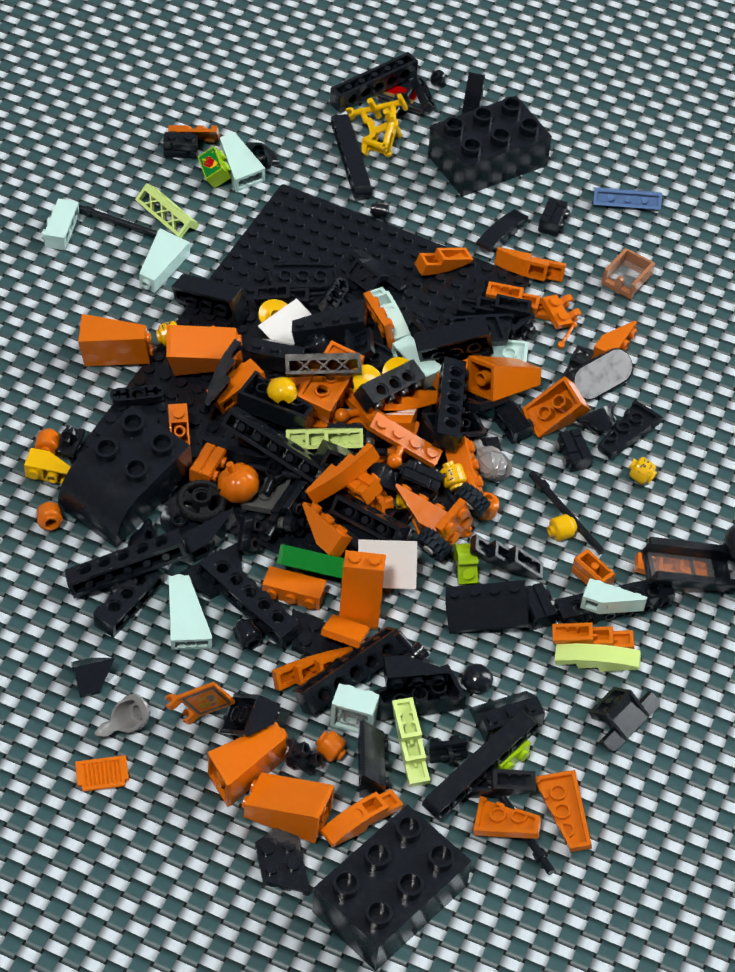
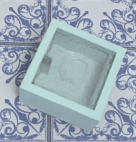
[330,683,379,734]

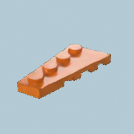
[536,770,592,852]

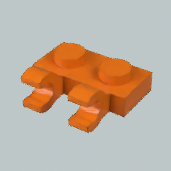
[540,294,582,330]

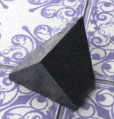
[71,657,115,698]

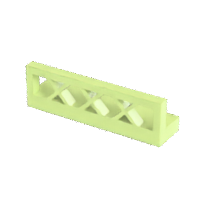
[135,183,200,238]

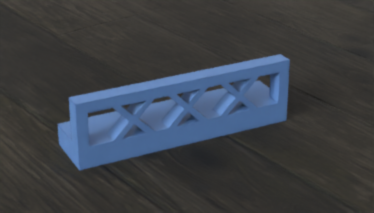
[592,187,662,210]

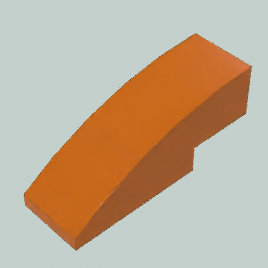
[415,248,473,276]

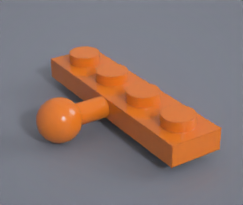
[334,390,389,426]
[367,412,443,469]

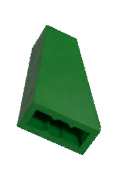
[276,544,344,579]

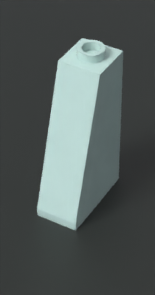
[220,132,265,192]
[139,229,190,293]
[169,574,212,650]

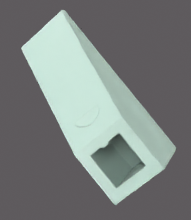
[580,578,647,614]

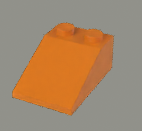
[522,376,591,438]

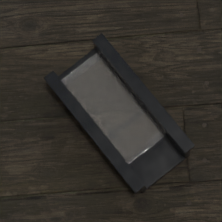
[641,537,735,594]

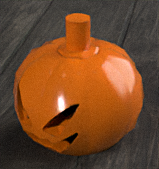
[217,461,259,504]

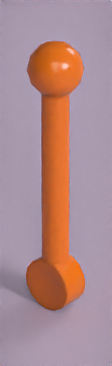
[557,321,577,349]

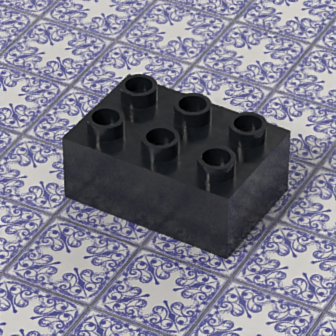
[428,96,552,197]
[312,804,472,971]

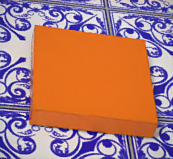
[320,614,370,648]

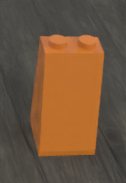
[78,314,154,366]
[166,325,243,376]
[467,355,541,401]
[339,550,386,629]
[207,722,288,807]
[242,772,334,844]

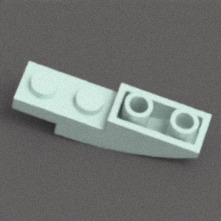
[370,287,411,342]

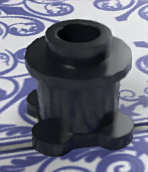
[370,201,390,222]

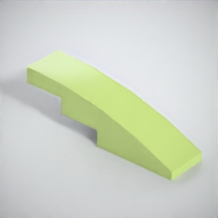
[286,428,364,449]
[554,643,641,672]
[392,697,430,787]

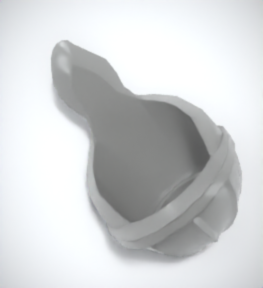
[471,438,512,481]
[94,694,151,737]

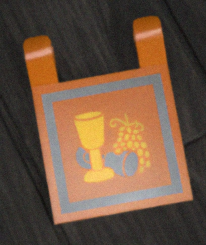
[165,681,235,725]

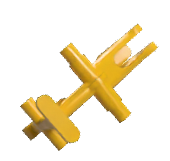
[346,93,408,157]

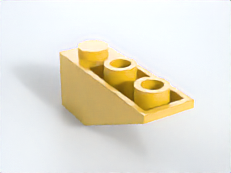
[24,448,71,484]

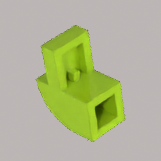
[453,543,478,584]

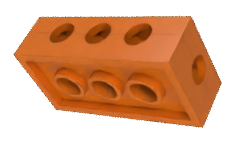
[297,340,365,423]

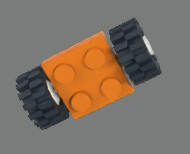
[415,482,491,562]

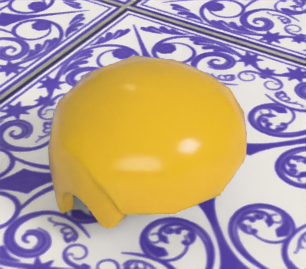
[266,377,298,404]

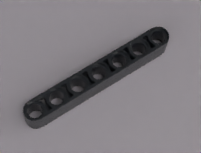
[331,114,372,199]
[422,710,539,820]

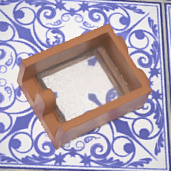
[601,248,655,299]

